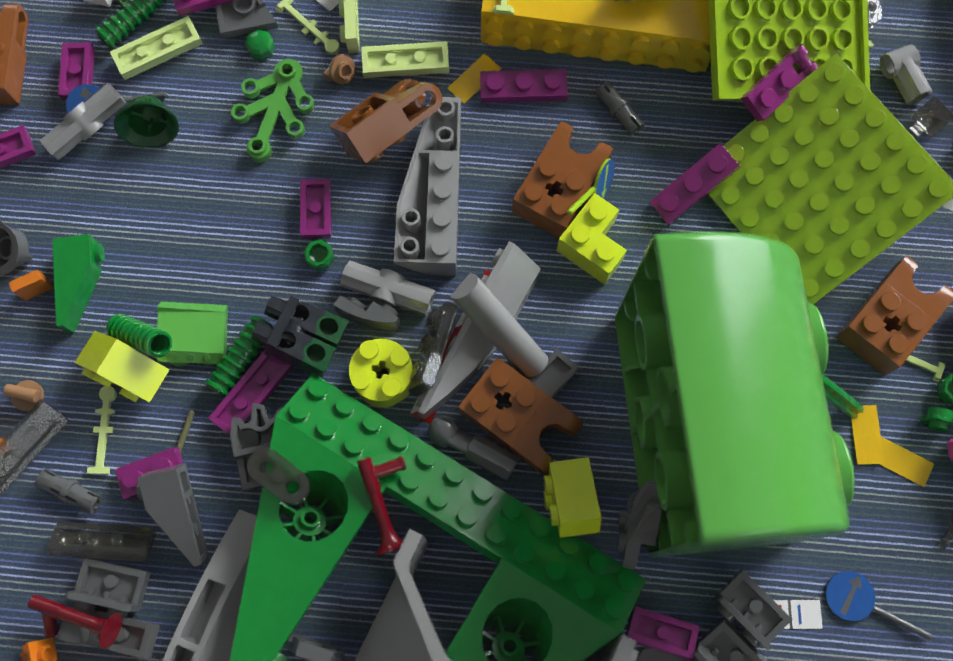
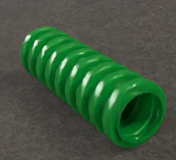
[94,0,169,49]
[106,314,172,358]
[205,315,273,397]

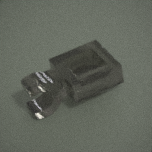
[908,96,953,139]

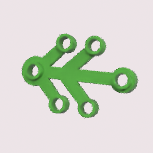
[231,59,315,163]

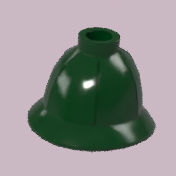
[113,95,179,148]

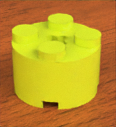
[349,339,415,408]

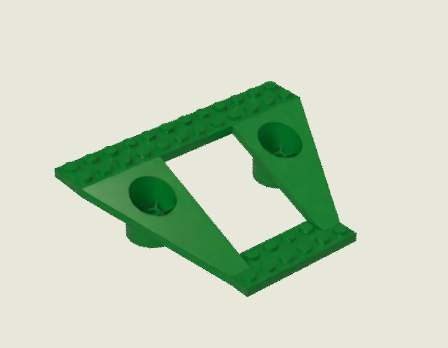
[230,373,647,661]

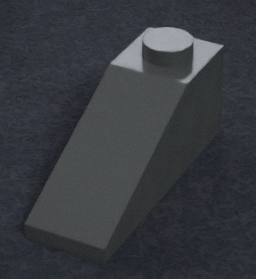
[136,463,209,566]

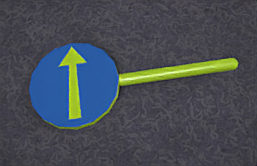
[567,158,615,215]

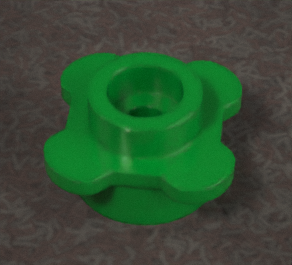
[920,407,953,432]

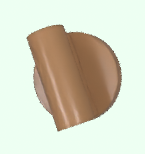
[322,53,356,85]
[3,380,44,412]

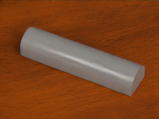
[450,273,548,378]

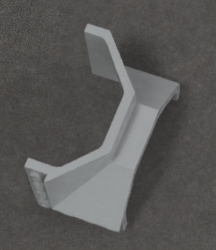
[355,529,638,661]

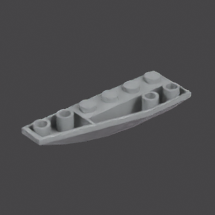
[394,97,461,276]
[416,241,541,419]
[163,509,257,661]

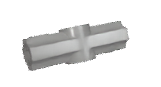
[40,83,126,160]
[340,260,435,316]

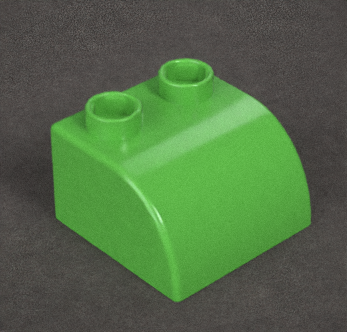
[615,232,855,558]

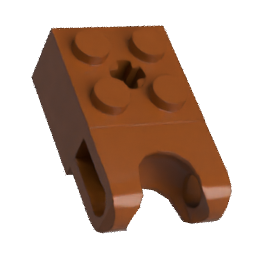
[0,4,28,105]
[329,79,442,163]
[512,121,613,238]
[835,255,953,376]
[458,357,583,475]

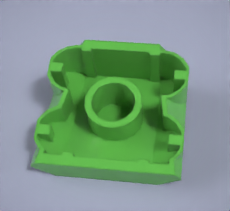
[157,302,228,367]

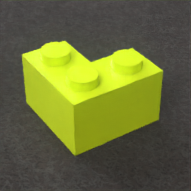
[556,193,627,285]
[74,331,169,403]
[543,457,601,538]

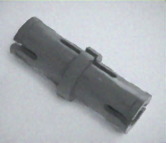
[594,81,645,136]
[35,469,103,515]

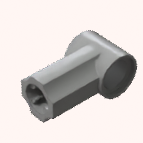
[880,44,933,106]

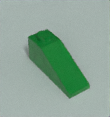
[52,234,105,334]

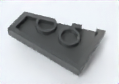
[215,0,278,39]
[285,632,346,661]

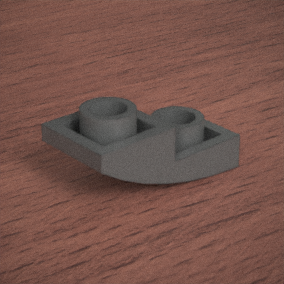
[333,295,401,330]

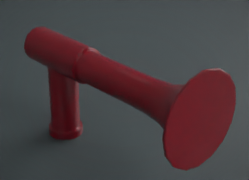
[356,456,406,555]
[28,594,122,649]

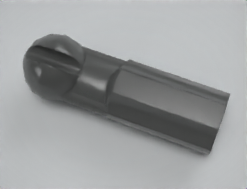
[428,416,520,482]

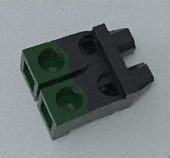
[251,296,349,378]

